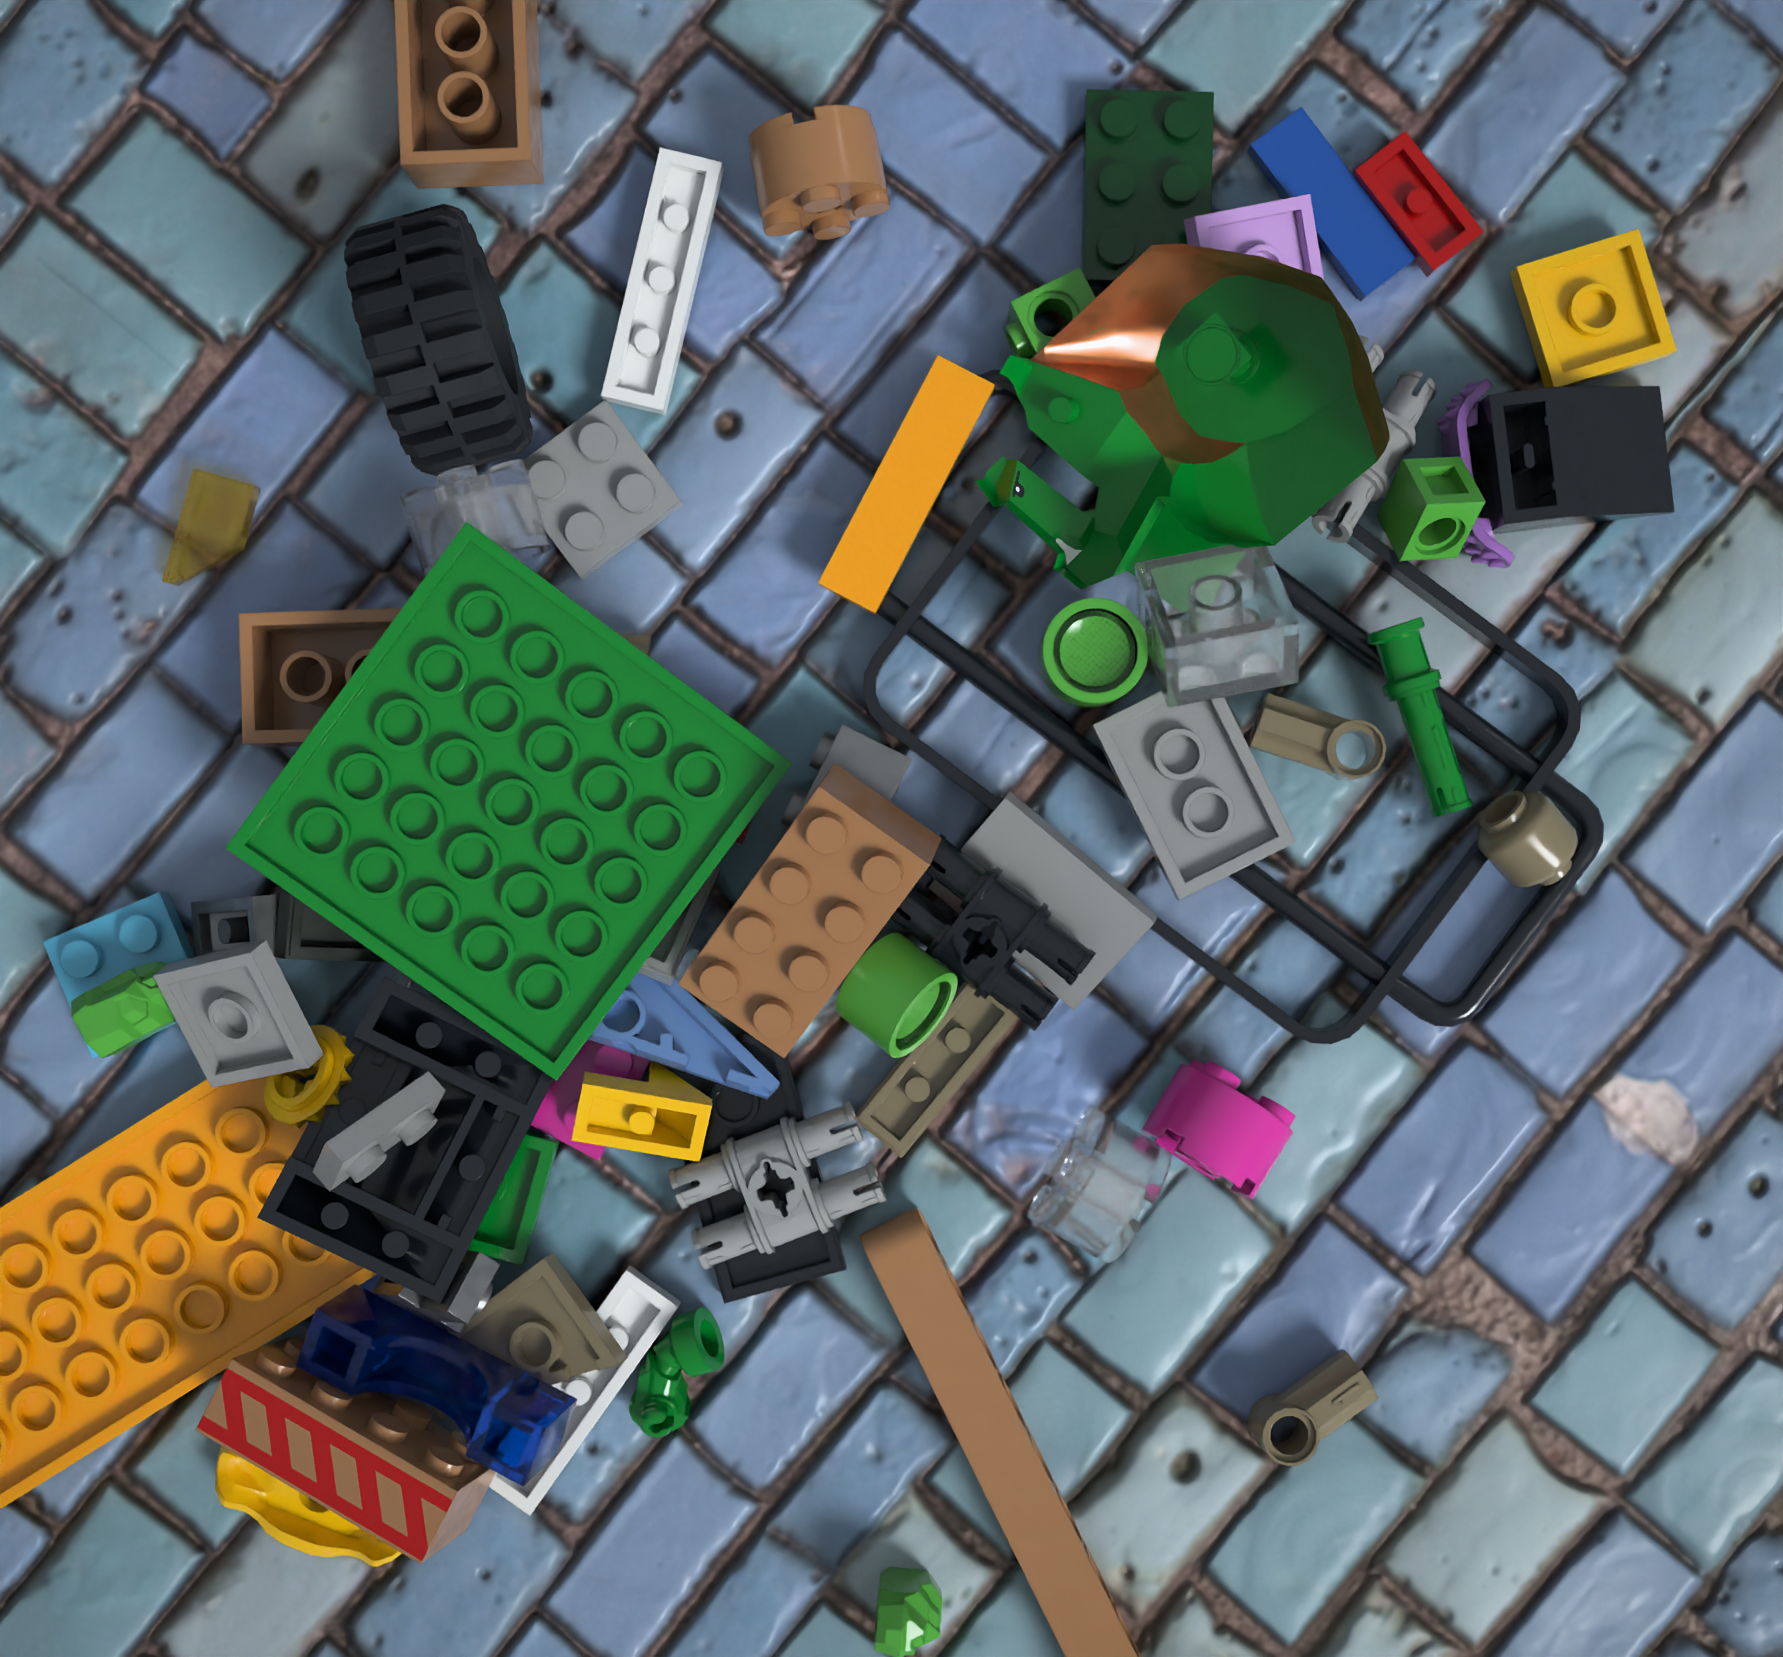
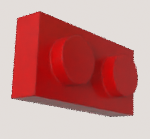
[1352,131,1484,277]

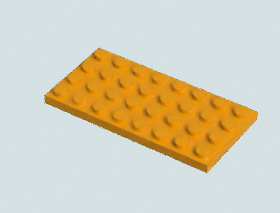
[0,1077,377,1509]

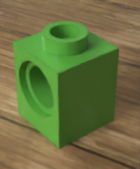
[1003,267,1107,359]
[1377,457,1486,561]

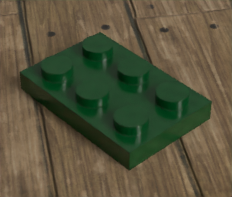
[1081,89,1214,287]

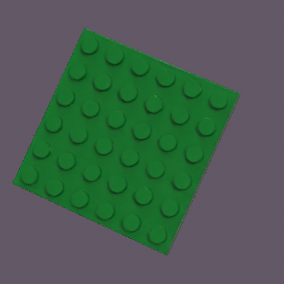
[225,521,793,1081]

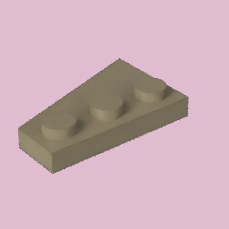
[402,1252,628,1419]

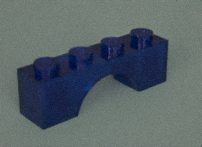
[296,1284,578,1487]

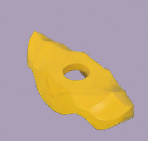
[215,1446,402,1567]

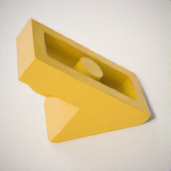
[571,1061,712,1162]

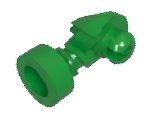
[629,1307,725,1438]

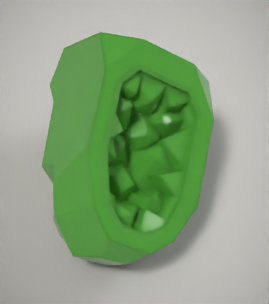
[71,961,176,1058]
[874,1567,942,1657]

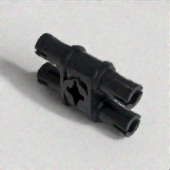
[890,834,1096,1031]

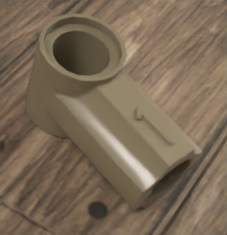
[1248,693,1386,781]
[1248,1349,1379,1466]

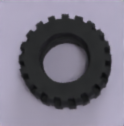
[344,203,533,476]

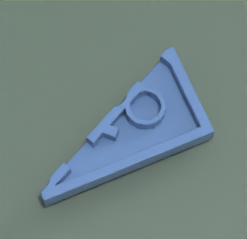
[588,973,780,1099]

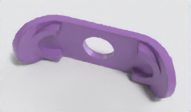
[1436,378,1515,568]

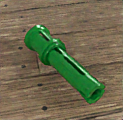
[1365,617,1473,817]

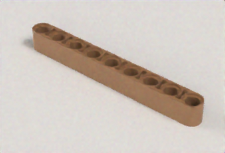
[859,1206,1142,1657]

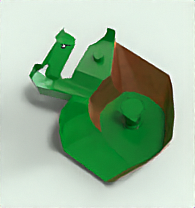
[975,244,1389,589]

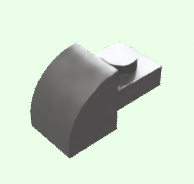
[372,1251,500,1334]

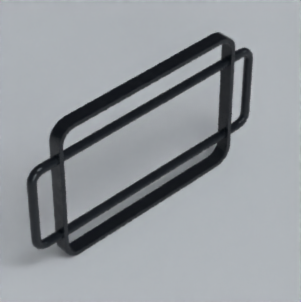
[863,369,1604,1044]

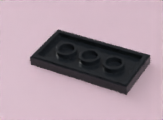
[659,1032,847,1304]

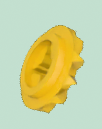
[264,1025,355,1128]

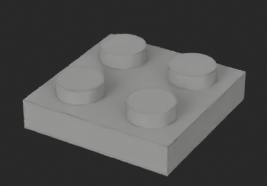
[504,399,683,579]
[153,940,324,1088]

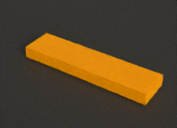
[818,355,995,615]

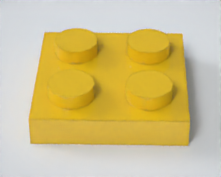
[1509,229,1677,388]

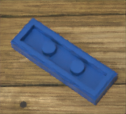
[1247,107,1416,302]

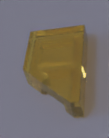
[162,468,261,586]

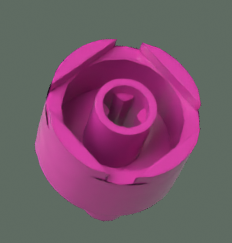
[1141,1059,1296,1200]

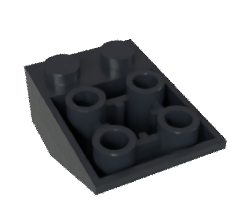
[1470,386,1675,534]

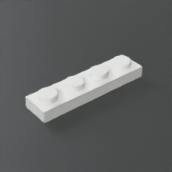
[601,148,724,415]
[489,1265,681,1516]

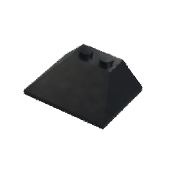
[257,977,554,1304]

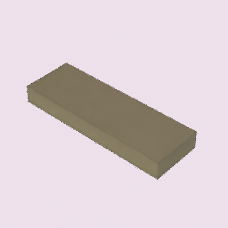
[854,981,1018,1158]

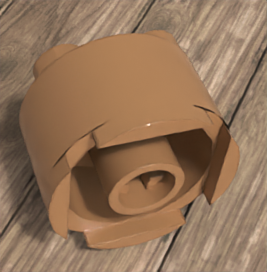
[748,105,890,240]

